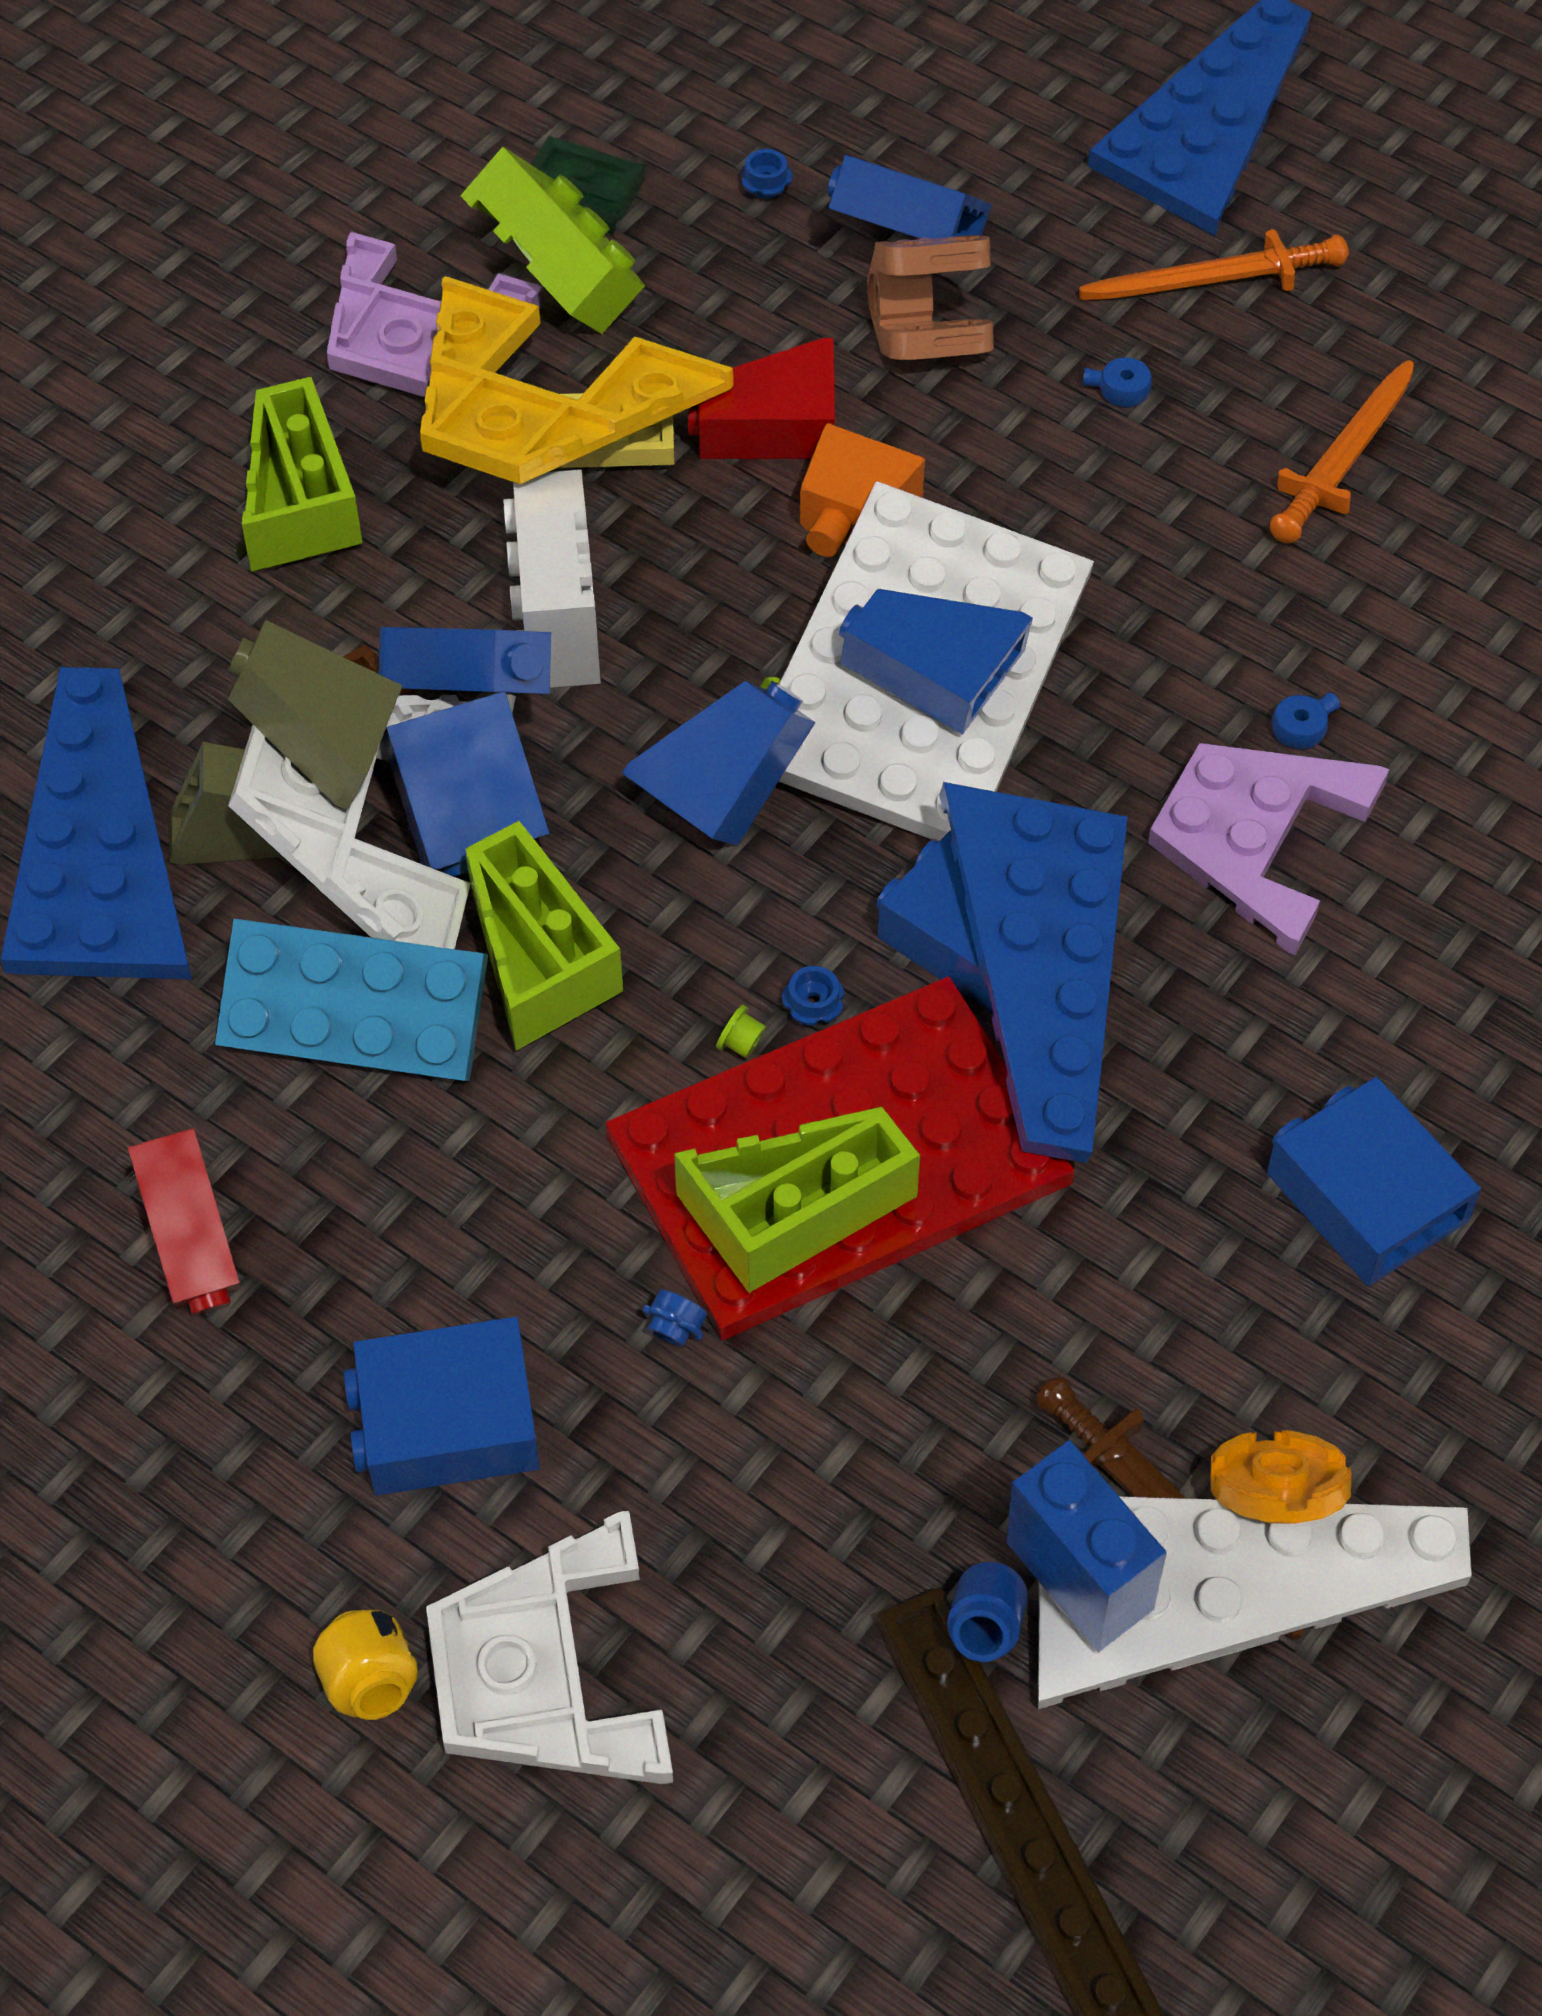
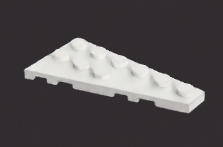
[1038,1497,1471,1709]

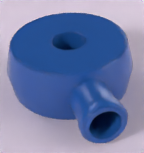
[1082,358,1152,407]
[1272,692,1340,750]

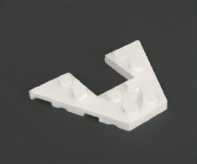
[228,694,516,949]

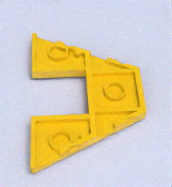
[420,276,734,484]

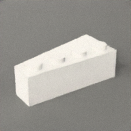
[503,470,601,688]

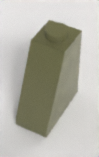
[227,620,403,810]
[169,742,283,865]

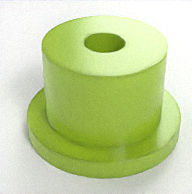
[716,1004,767,1059]

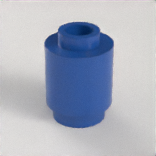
[947,1562,1028,1662]

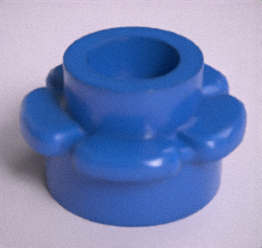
[741,149,793,199]
[782,966,845,1026]
[642,1289,707,1348]

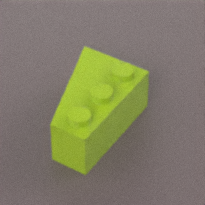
[460,147,645,334]
[242,377,363,572]
[465,820,623,1051]
[674,1107,920,1293]

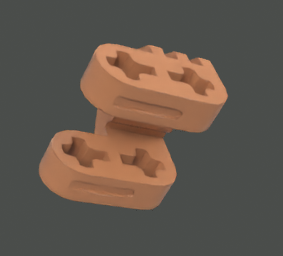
[867,235,994,360]

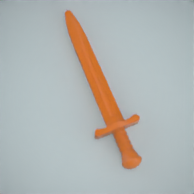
[1079,229,1349,300]
[1270,360,1414,544]

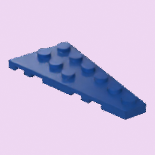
[1088,0,1312,236]
[0,667,192,979]
[939,782,1128,1163]

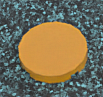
[1210,1430,1352,1524]

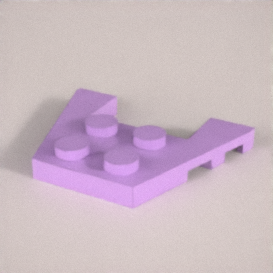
[327,232,544,397]
[1148,743,1389,955]

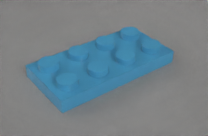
[215,918,488,1081]

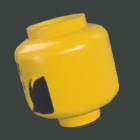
[313,1609,417,1720]

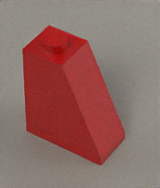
[688,338,835,459]
[128,1128,241,1315]

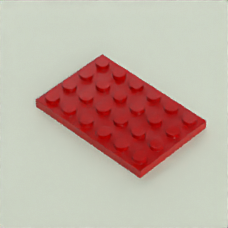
[605,976,1075,1341]

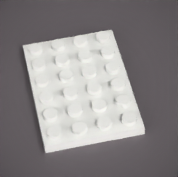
[779,481,1094,841]

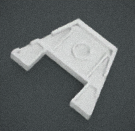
[426,1510,673,1784]

